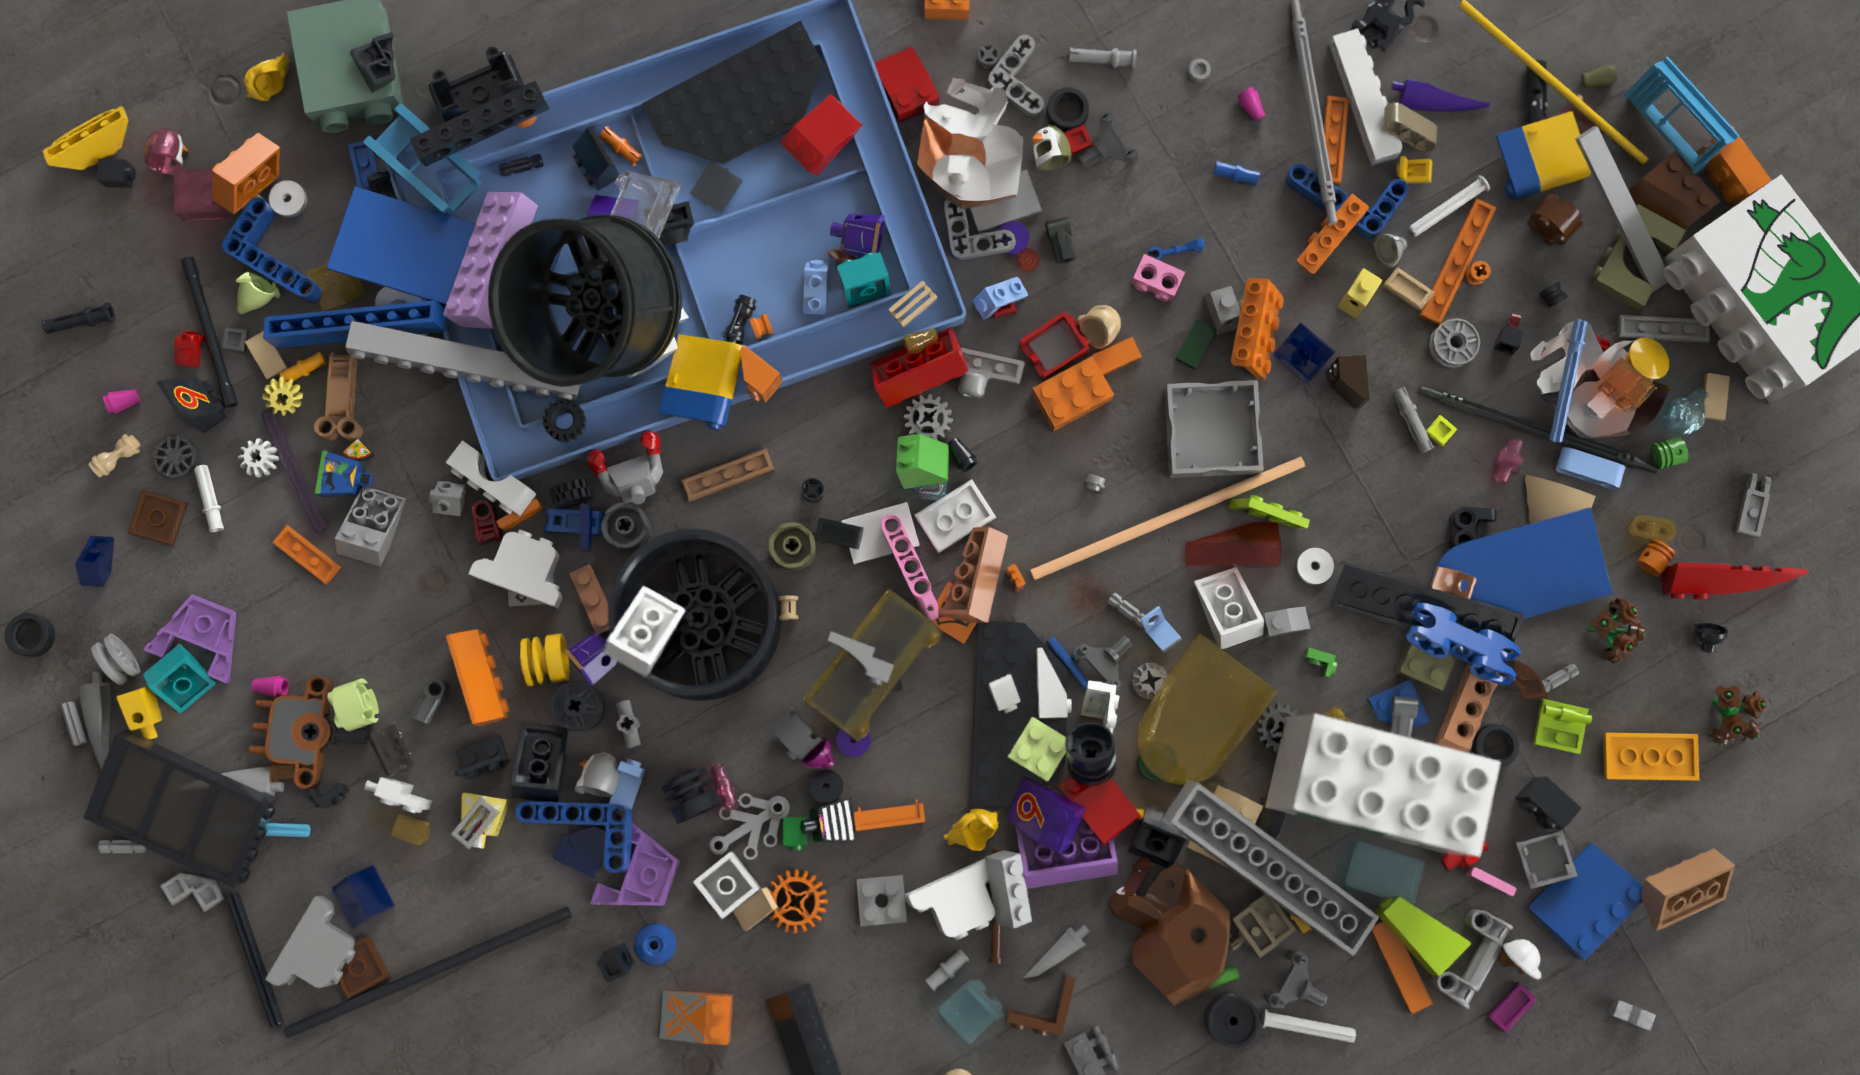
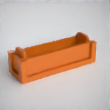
[854,799,925,831]

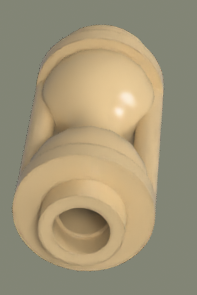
[88,434,140,478]

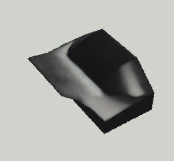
[645,201,694,246]

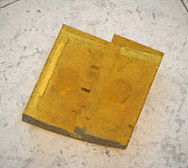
[305,259,365,311]

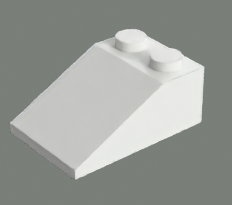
[1194,567,1264,650]
[604,586,685,676]

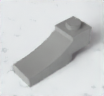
[827,632,894,685]

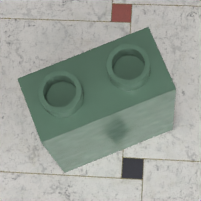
[287,0,404,133]

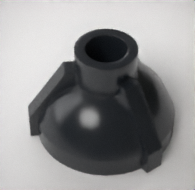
[1692,623,1728,653]

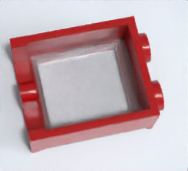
[1019,311,1090,382]

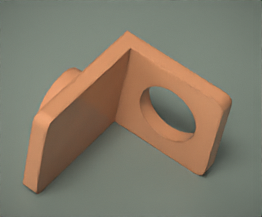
[1430,566,1476,600]

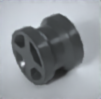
[977,43,999,70]

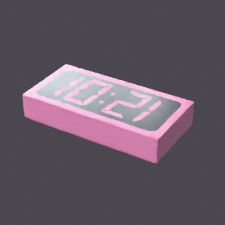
[1465,867,1517,896]

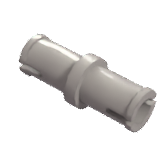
[925,949,969,992]

